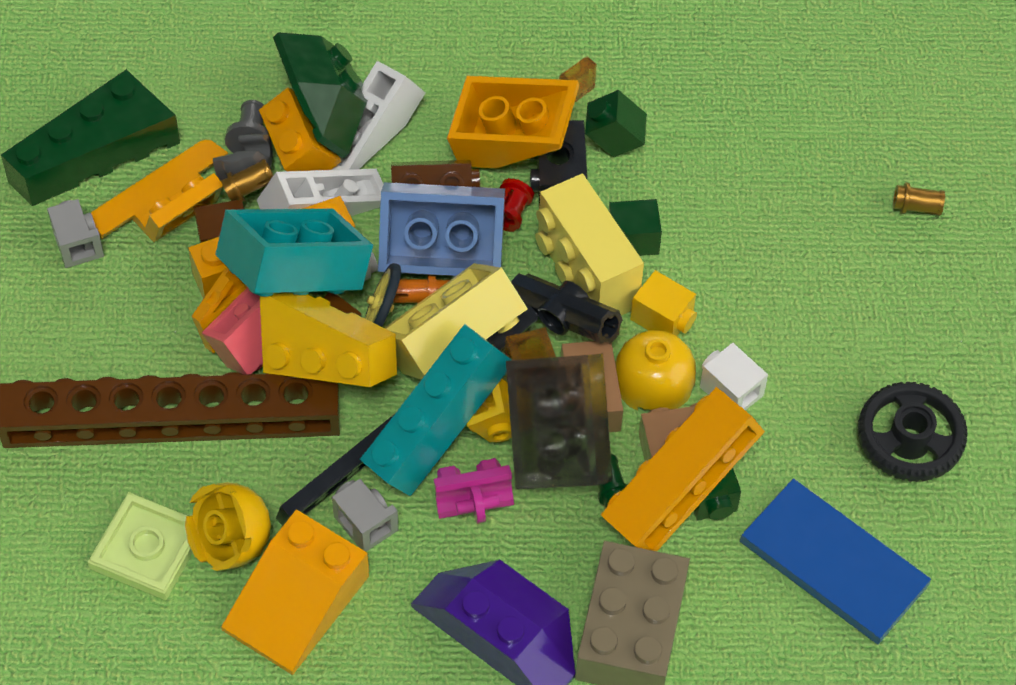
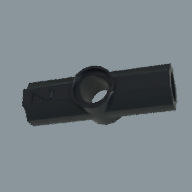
[511,273,623,344]

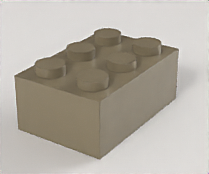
[575,541,690,685]

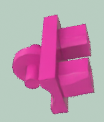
[433,458,514,524]

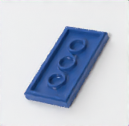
[740,478,931,645]

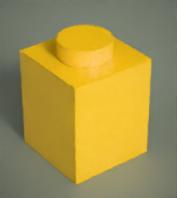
[630,270,697,336]

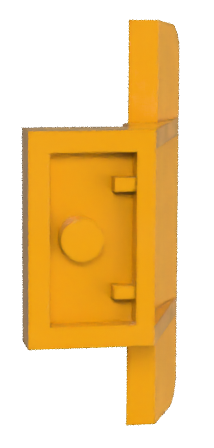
[91,140,228,242]

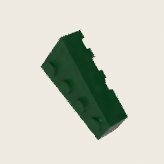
[1,69,180,206]

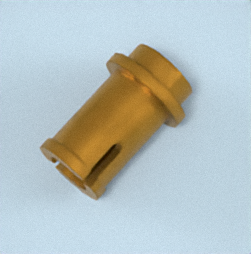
[221,159,273,202]
[893,182,945,216]

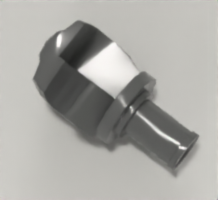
[213,100,273,181]

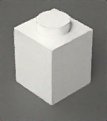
[700,343,768,411]

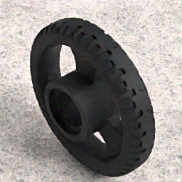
[857,382,968,482]

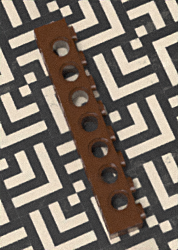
[0,372,340,448]

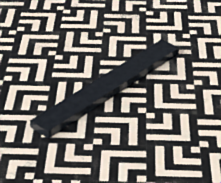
[276,305,539,526]

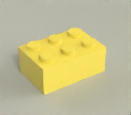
[535,173,644,316]
[385,263,528,379]

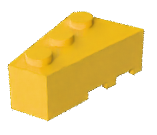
[260,292,397,387]

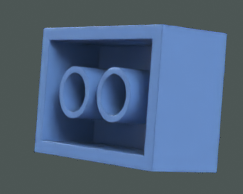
[378,182,505,276]

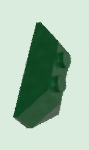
[273,32,367,158]

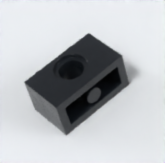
[529,120,587,205]

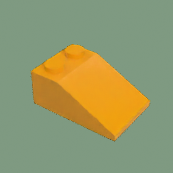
[447,76,580,168]
[221,509,369,675]

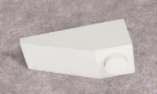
[331,61,426,170]
[257,168,384,216]

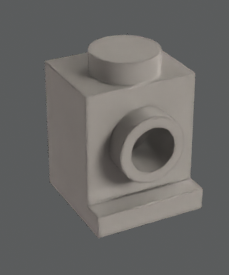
[47,199,104,268]
[332,479,398,552]

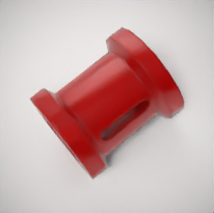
[500,178,534,232]

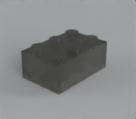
[506,353,613,490]

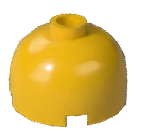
[615,330,696,411]
[185,482,271,571]

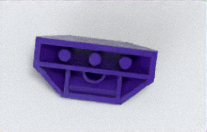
[411,559,576,685]

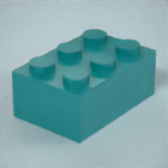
[215,208,374,296]

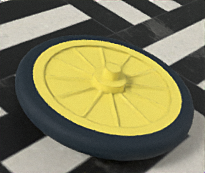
[365,263,401,327]

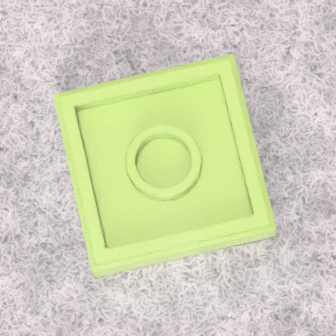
[87,492,193,600]

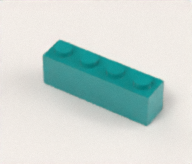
[360,324,514,496]

